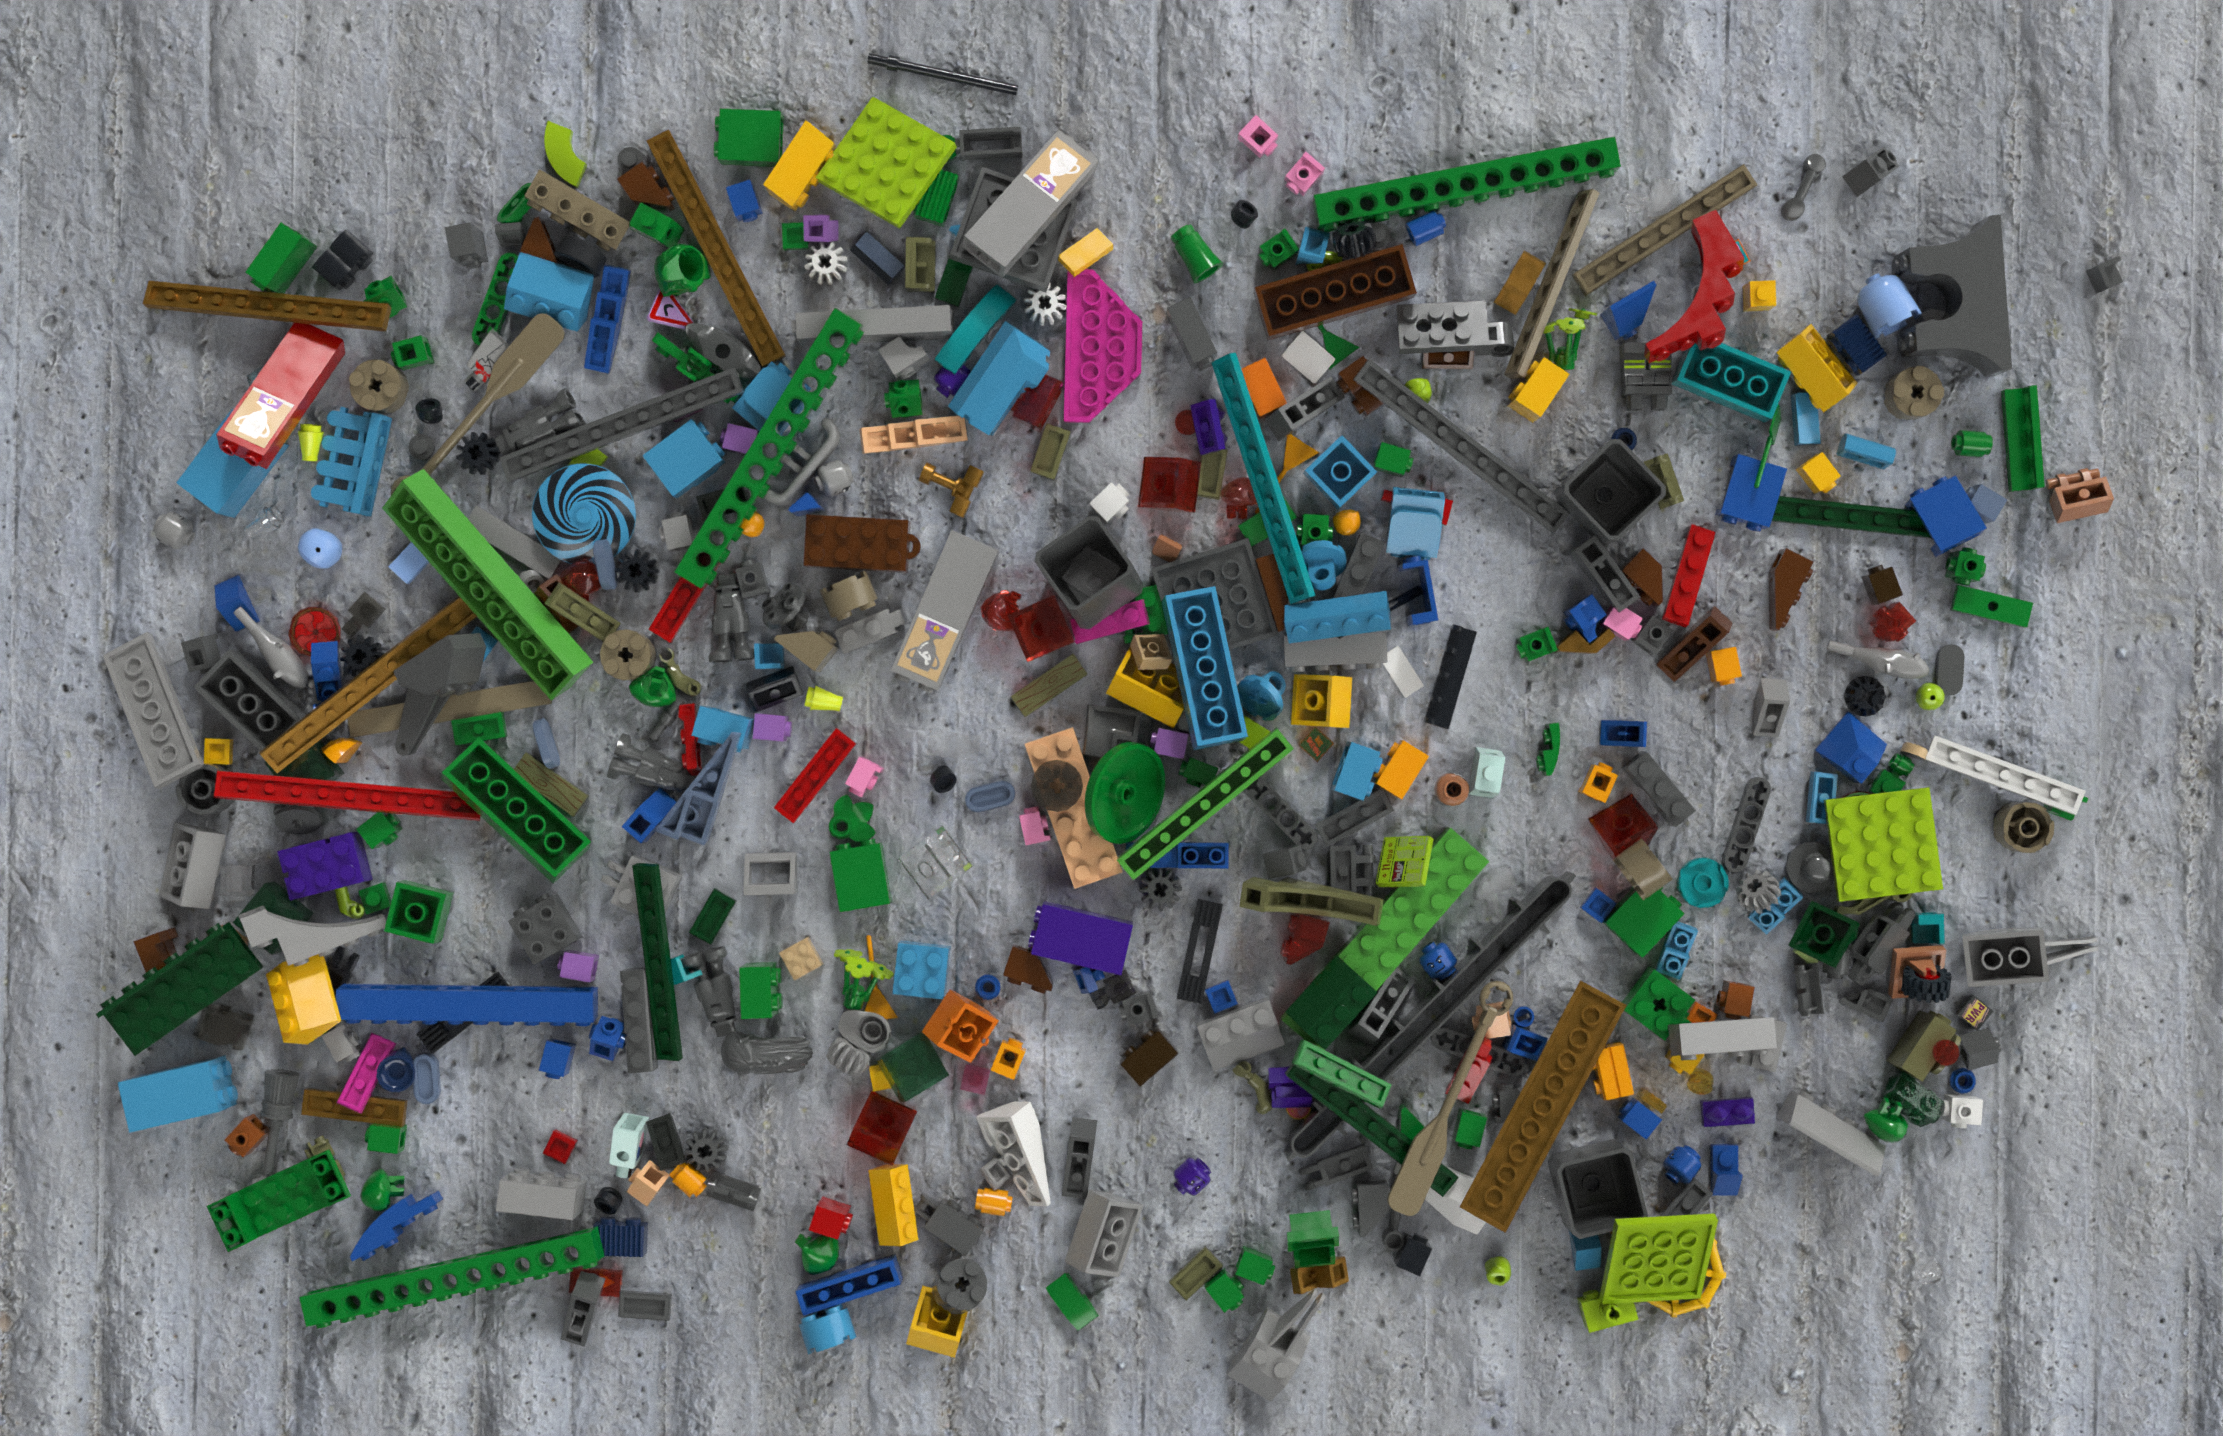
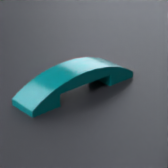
[935,284,1017,374]

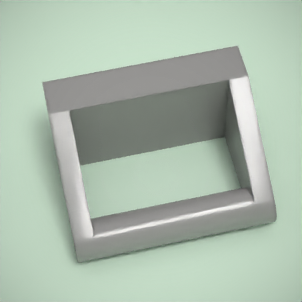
[743,852,798,895]

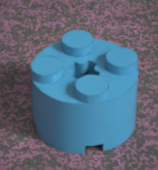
[799,1304,857,1355]

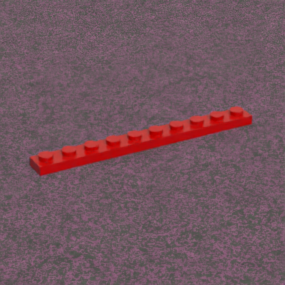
[214,771,480,821]

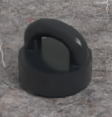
[1231,200,1258,229]
[415,398,443,424]
[930,765,957,793]
[594,1187,623,1215]

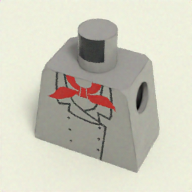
[464,328,510,391]

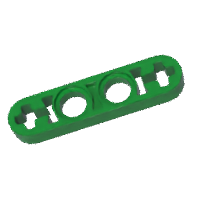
[472,252,518,346]

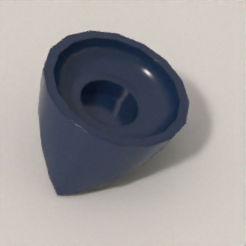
[376,1047,415,1092]

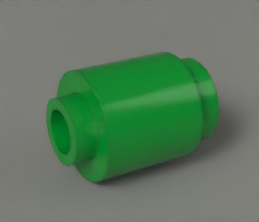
[1951,430,1993,457]

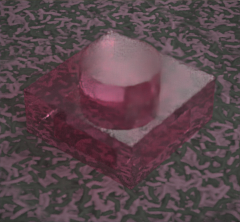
[960,1063,991,1095]

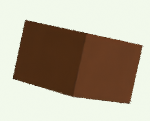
[520,217,562,265]

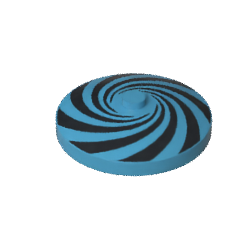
[532,463,636,566]

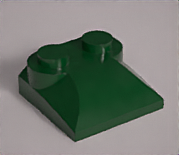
[1788,900,1860,968]

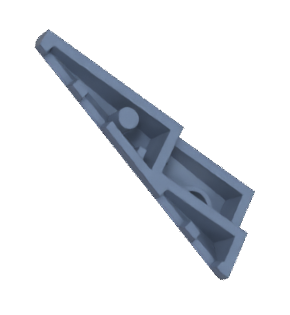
[655,732,742,845]

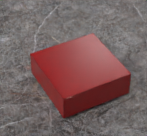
[543,1129,578,1164]

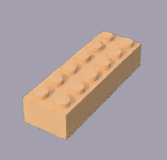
[1025,727,1123,889]

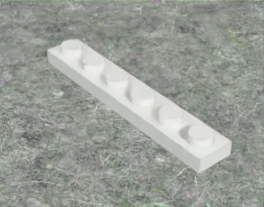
[1925,735,2086,815]

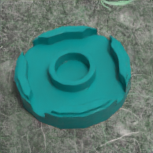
[1677,857,1729,908]

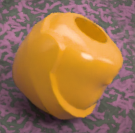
[1333,509,1361,536]
[741,512,765,538]

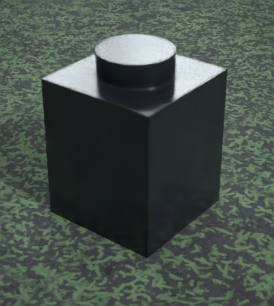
[1394,1233,1432,1277]

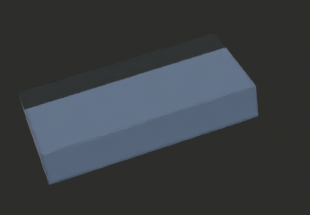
[850,232,905,285]

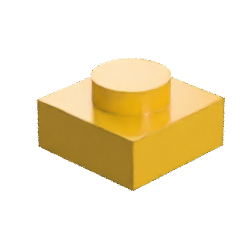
[204,738,233,765]
[869,1061,899,1092]

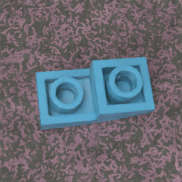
[1748,877,1803,935]
[1656,921,1698,980]

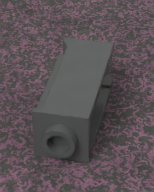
[955,127,1023,161]

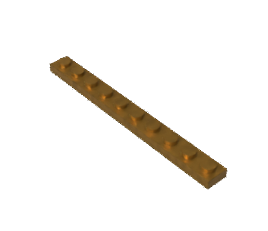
[646,129,786,368]
[142,281,392,332]
[259,596,477,773]

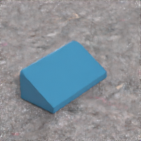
[1791,393,1821,446]

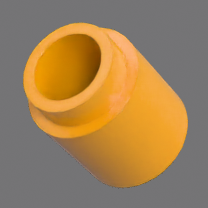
[670,1163,707,1198]
[975,1187,1013,1216]

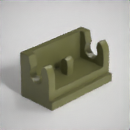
[905,237,936,292]

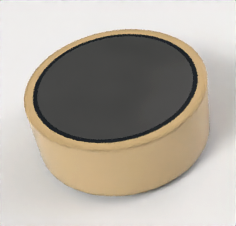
[1900,742,1928,760]

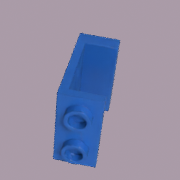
[1715,454,1787,532]
[1905,475,1987,557]
[1397,556,1439,626]

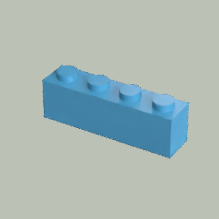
[1284,591,1391,644]

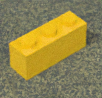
[868,1164,919,1246]

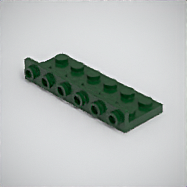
[96,922,263,1056]

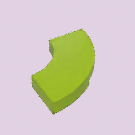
[544,121,587,188]

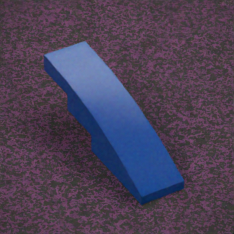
[584,265,631,374]

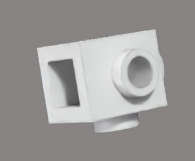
[1089,482,1129,524]
[1940,1094,1983,1128]

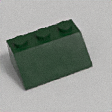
[1285,955,1377,1050]

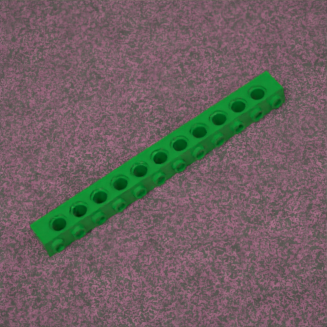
[1312,136,1621,232]
[675,308,864,588]
[299,1226,605,1329]

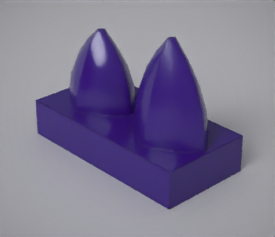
[1190,399,1228,455]
[1700,1097,1755,1127]

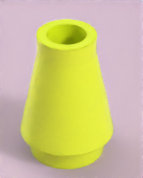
[297,424,324,461]
[804,685,843,712]

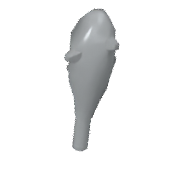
[233,607,309,688]
[1827,640,1929,679]

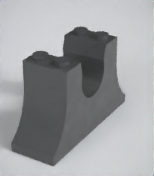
[1891,215,2012,377]

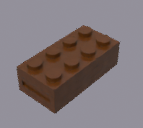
[803,514,921,573]

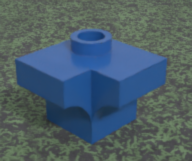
[1563,594,1607,643]

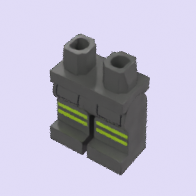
[1619,342,1672,411]

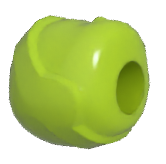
[1404,378,1432,403]
[1916,683,1944,710]
[1485,1256,1511,1286]

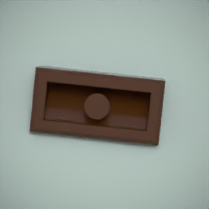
[1422,351,1475,369]

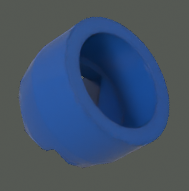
[1513,1007,1534,1028]

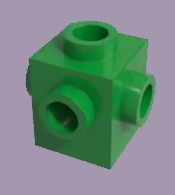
[363,275,407,318]
[884,379,923,418]
[1296,514,1333,546]
[1945,547,1986,586]

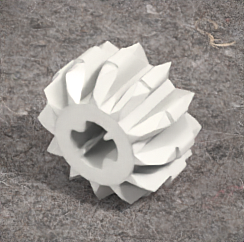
[804,242,848,285]
[1024,283,1067,326]

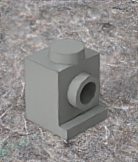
[322,1023,362,1063]

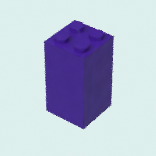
[1028,900,1133,975]

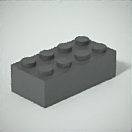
[194,650,306,751]

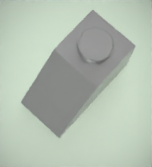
[1752,678,1790,737]

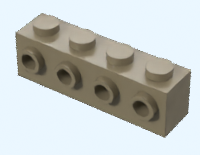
[524,169,630,252]

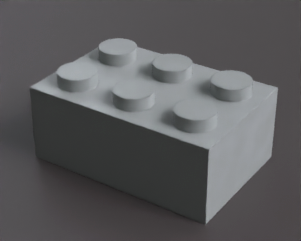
[496,1168,587,1220]

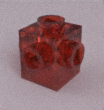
[1869,602,1916,642]

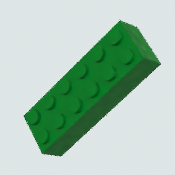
[442,737,591,884]

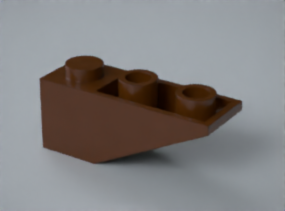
[1768,548,1813,631]

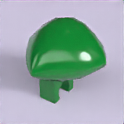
[629,666,676,708]
[1864,1097,1908,1143]
[360,1168,404,1211]
[795,1234,839,1275]

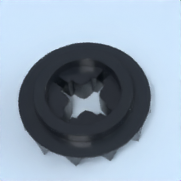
[1844,676,1886,717]

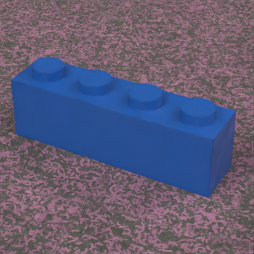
[795,1254,903,1316]

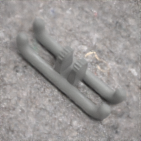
[765,418,840,506]

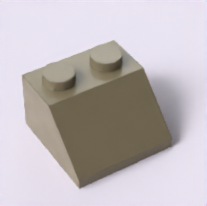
[774,631,839,672]

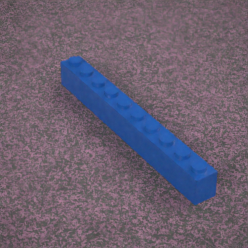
[336,984,598,1026]

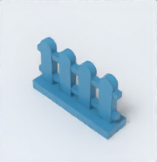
[311,407,392,517]

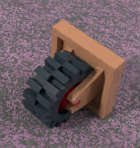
[1888,945,1952,1003]

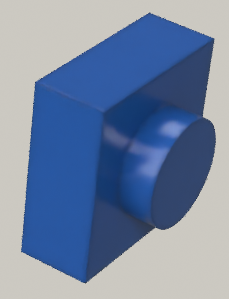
[1579,888,1617,924]
[1205,980,1238,1014]

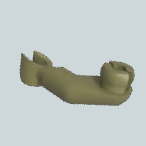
[659,648,701,697]
[1232,1061,1272,1115]

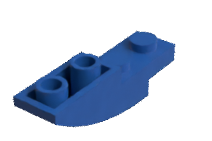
[1125,842,1229,869]
[350,1190,443,1262]

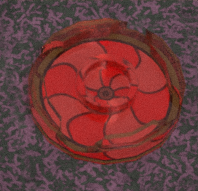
[288,607,341,657]

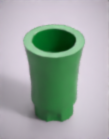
[1171,224,1223,284]

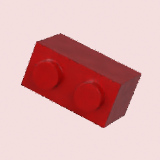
[809,1196,853,1240]

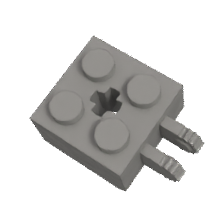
[600,855,683,915]

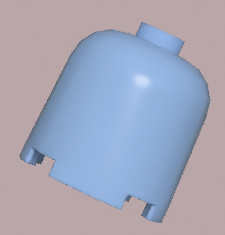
[1857,273,1922,339]

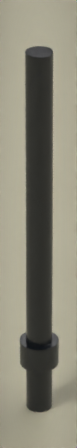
[867,53,1018,95]

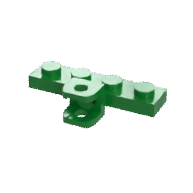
[652,332,741,404]

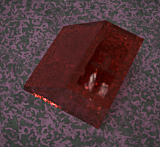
[1280,913,1330,965]

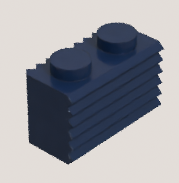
[1826,314,1887,376]
[593,1217,648,1257]

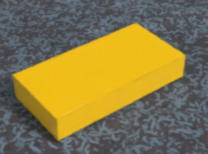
[1058,228,1114,277]

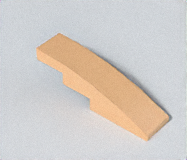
[859,416,968,454]

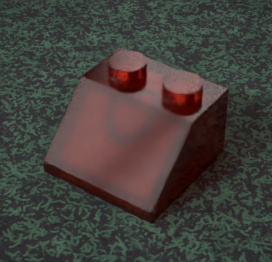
[1011,374,1064,433]
[1138,457,1201,513]
[1007,595,1076,662]
[847,1090,917,1166]

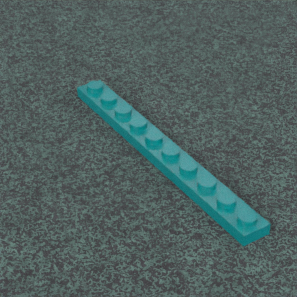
[1211,352,1316,604]

